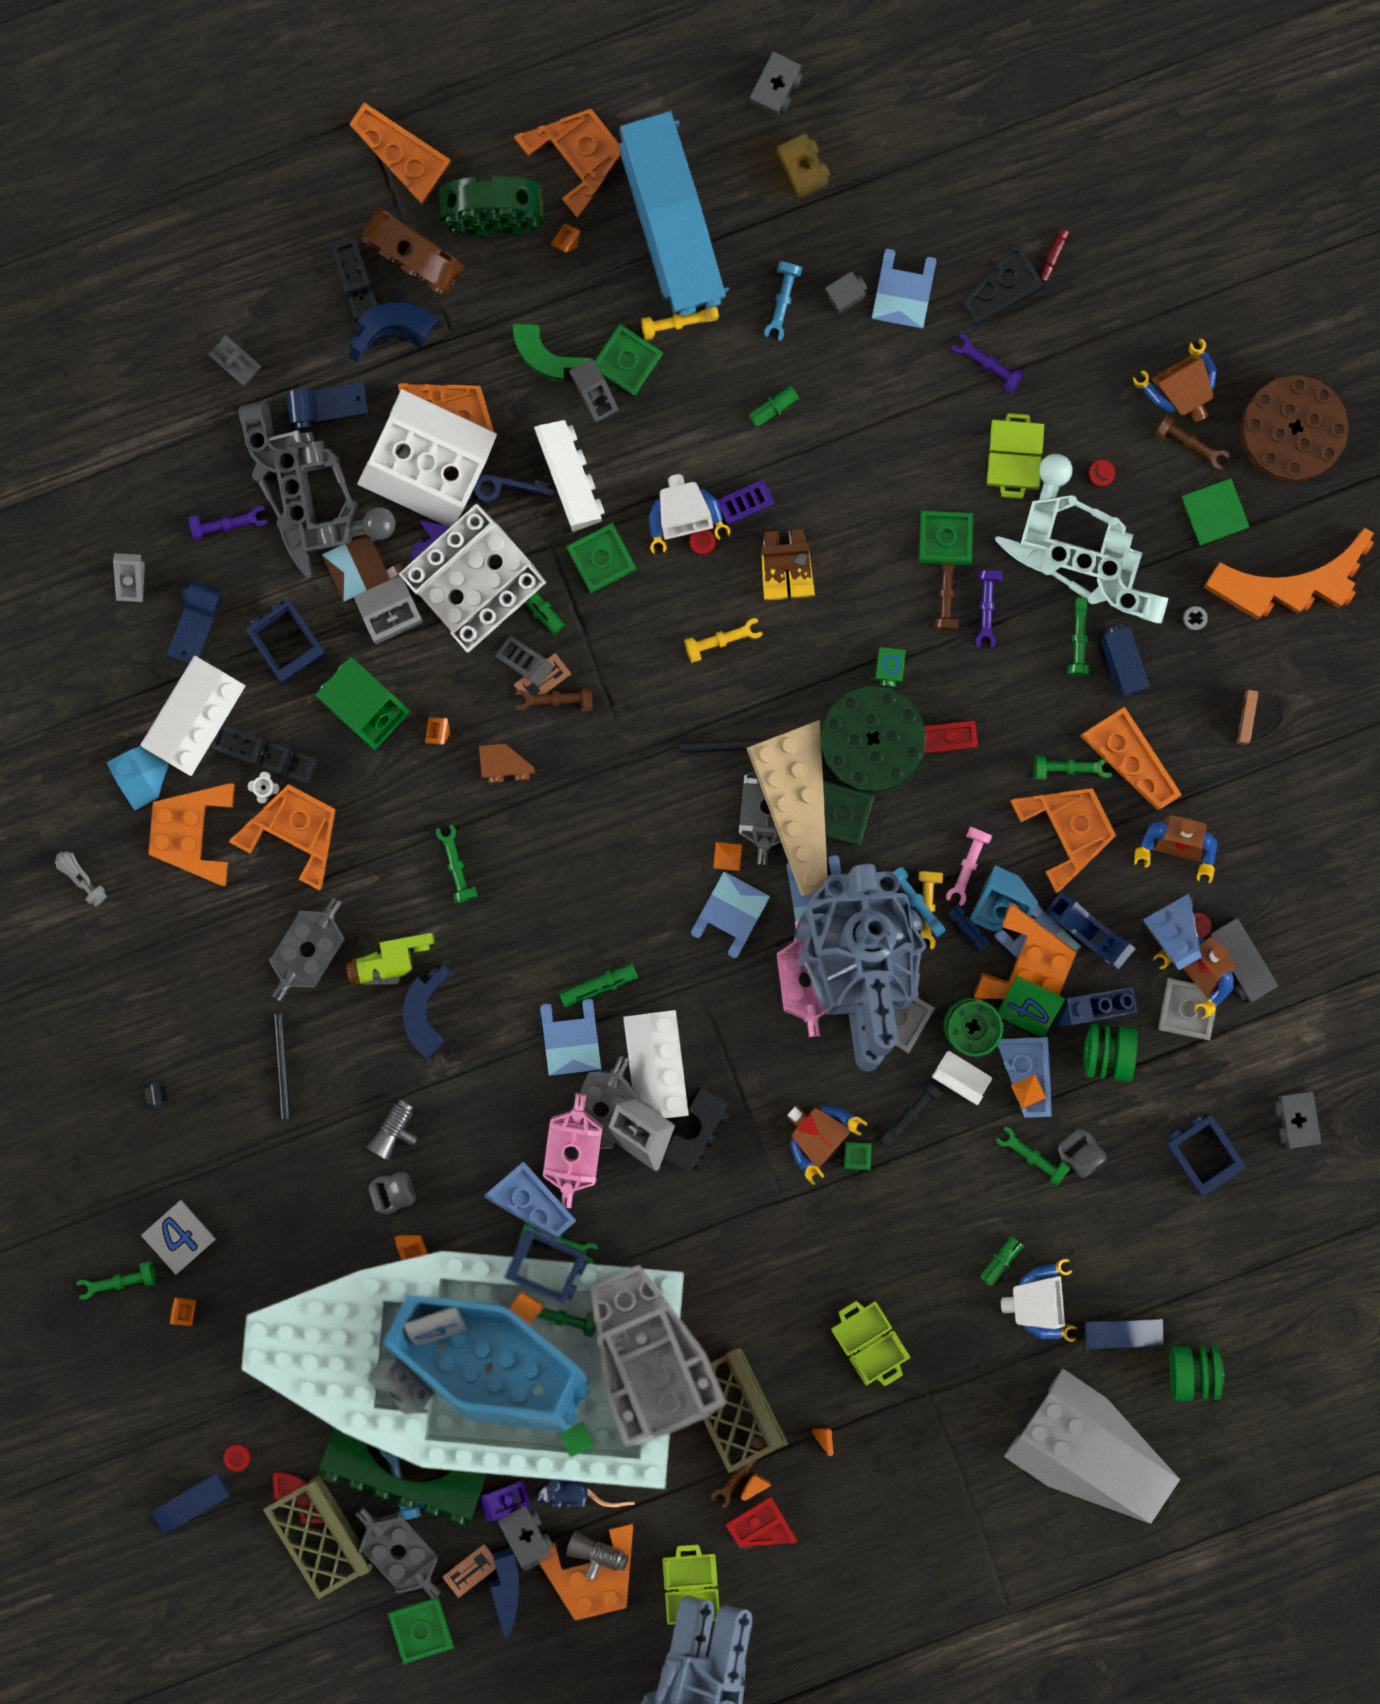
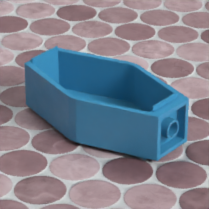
[619,111,729,317]
[383,1295,590,1432]

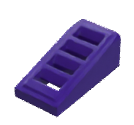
[717,480,775,526]

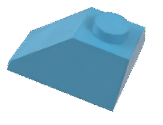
[107,746,169,811]
[970,865,1038,931]

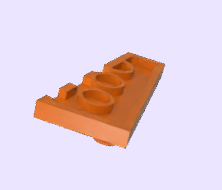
[350,103,451,205]

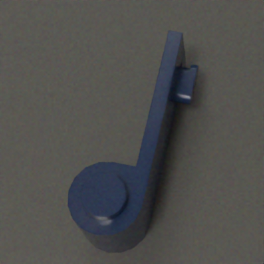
[286,382,369,430]
[473,475,555,505]
[166,581,223,664]

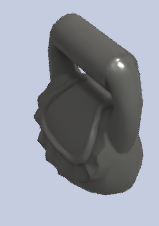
[1058,1129,1107,1179]
[368,1172,416,1215]

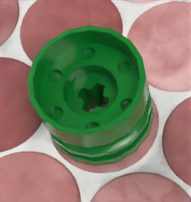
[943,997,1003,1056]
[1083,1023,1137,1082]
[1170,1344,1224,1402]

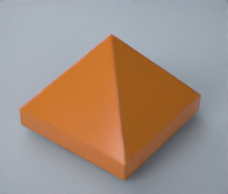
[550,224,581,253]
[425,717,450,745]
[713,842,742,871]
[1011,1074,1046,1109]
[170,1298,197,1326]

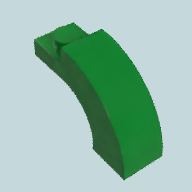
[513,324,590,382]

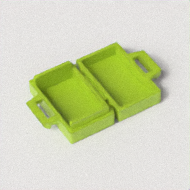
[987,413,1044,499]
[831,1301,910,1386]
[662,1545,720,1625]

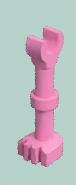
[946,827,992,906]

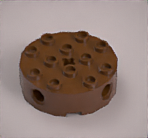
[361,207,466,295]
[1240,375,1349,484]

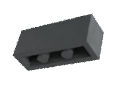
[1208,918,1278,1003]

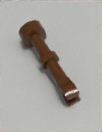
[1153,414,1230,471]
[934,564,959,631]
[514,687,592,712]
[711,1434,768,1508]

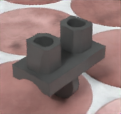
[208,335,261,386]

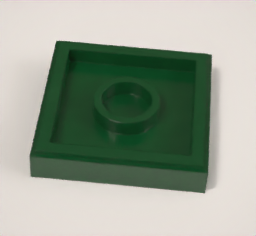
[823,781,875,846]

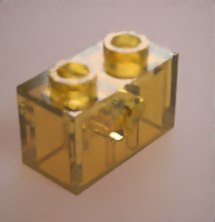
[777,133,830,198]

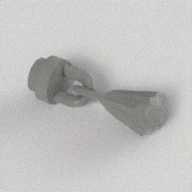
[55,851,107,907]

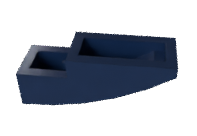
[1084,1319,1163,1349]
[151,1472,231,1535]
[489,1548,519,1638]

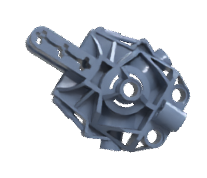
[794,864,926,1071]
[641,1595,752,1704]

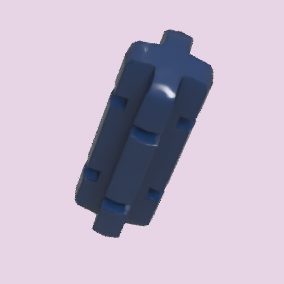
[948,905,990,952]

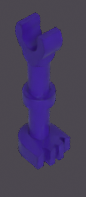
[951,333,1025,394]
[188,506,268,541]
[975,570,1002,647]

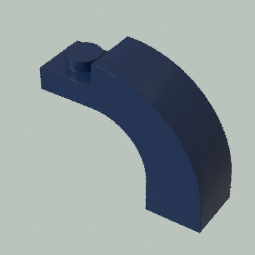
[348,302,438,363]
[1045,892,1135,969]
[403,965,452,1059]

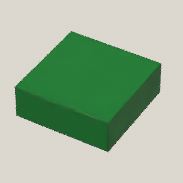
[844,1142,872,1170]
[559,1422,595,1458]

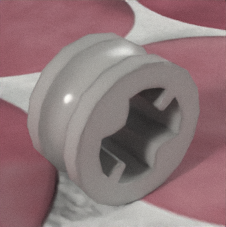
[1183,606,1208,630]

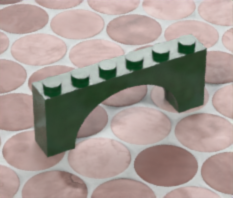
[319,1427,487,1526]

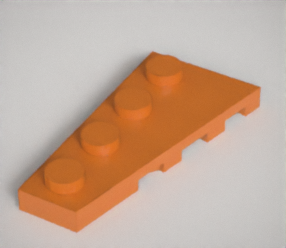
[1080,707,1182,810]

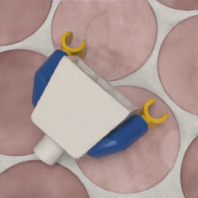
[649,474,730,554]
[1001,1259,1077,1342]

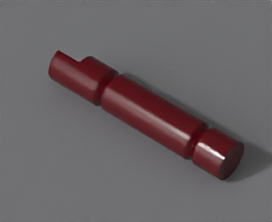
[1039,229,1069,283]

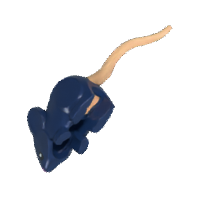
[536,1479,635,1507]

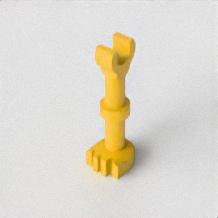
[641,307,719,341]
[684,618,763,663]
[918,871,943,949]

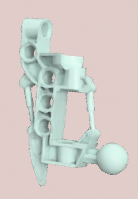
[995,454,1169,623]

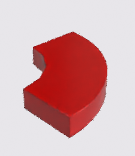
[273,1472,325,1524]

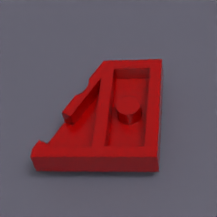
[726,1496,797,1548]

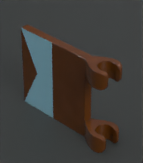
[322,534,406,602]

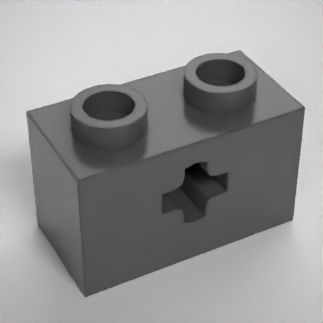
[749,51,803,117]
[569,358,619,422]
[1275,1091,1321,1149]
[368,1357,435,1414]
[498,1506,554,1571]

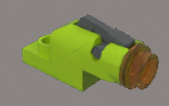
[346,933,435,985]

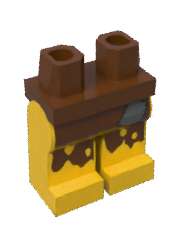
[761,529,815,601]

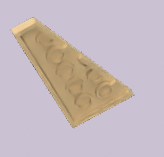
[747,720,828,896]

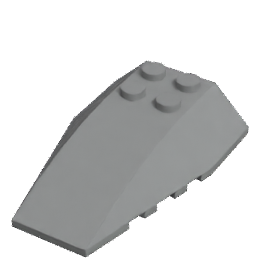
[590,1265,726,1447]
[1004,1368,1180,1524]

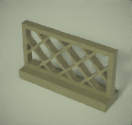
[703,1349,788,1473]
[263,1474,374,1599]

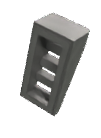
[495,635,553,687]

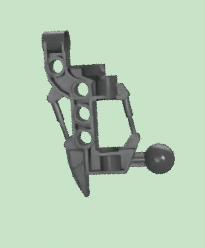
[239,401,396,578]

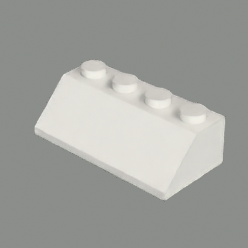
[534,420,605,532]
[140,655,245,776]
[624,1010,689,1118]

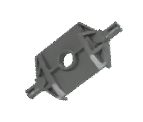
[739,771,781,865]
[269,897,345,1001]
[572,1056,637,1159]
[355,1507,441,1600]

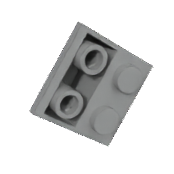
[354,575,424,644]
[609,1099,675,1171]

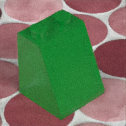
[316,657,410,750]

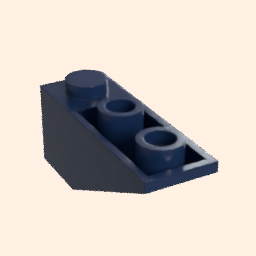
[1054,987,1138,1027]

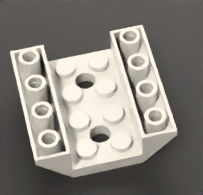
[357,389,497,526]
[399,504,546,653]

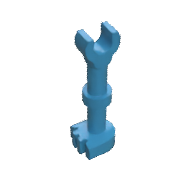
[764,261,802,341]
[893,867,946,937]
[380,1449,421,1520]

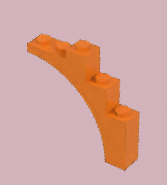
[1203,528,1374,620]

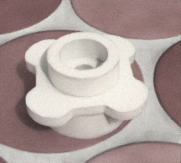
[248,772,279,803]

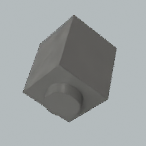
[825,272,867,314]

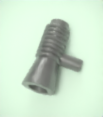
[366,1100,417,1161]
[567,1531,629,1580]

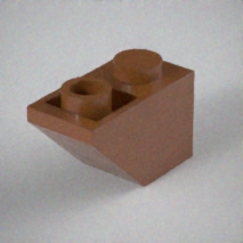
[479,744,535,783]

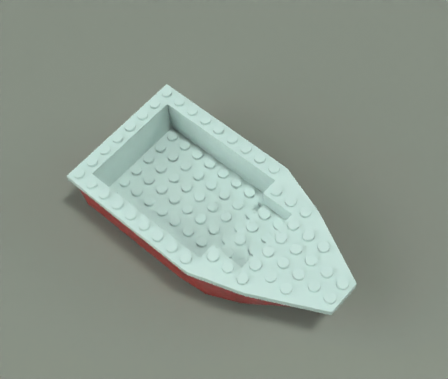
[242,1251,684,1489]

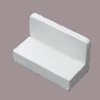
[932,1051,992,1105]

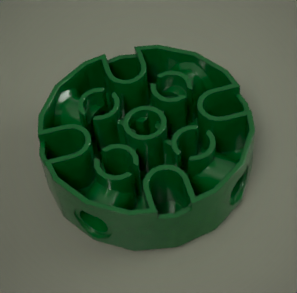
[439,176,544,239]
[821,686,927,793]

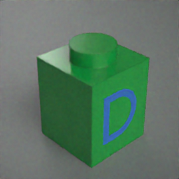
[875,647,906,687]

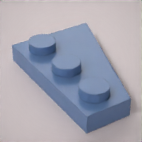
[1143,894,1202,970]
[997,1037,1052,1118]
[484,1162,576,1239]

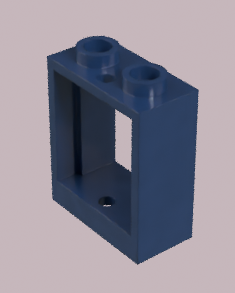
[246,600,327,684]
[1100,624,1150,699]
[1165,1113,1247,1197]
[504,1227,588,1304]

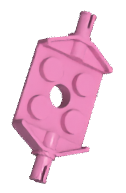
[777,921,826,1037]
[543,1093,604,1208]

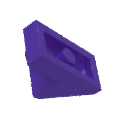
[410,521,451,560]
[479,1480,531,1522]

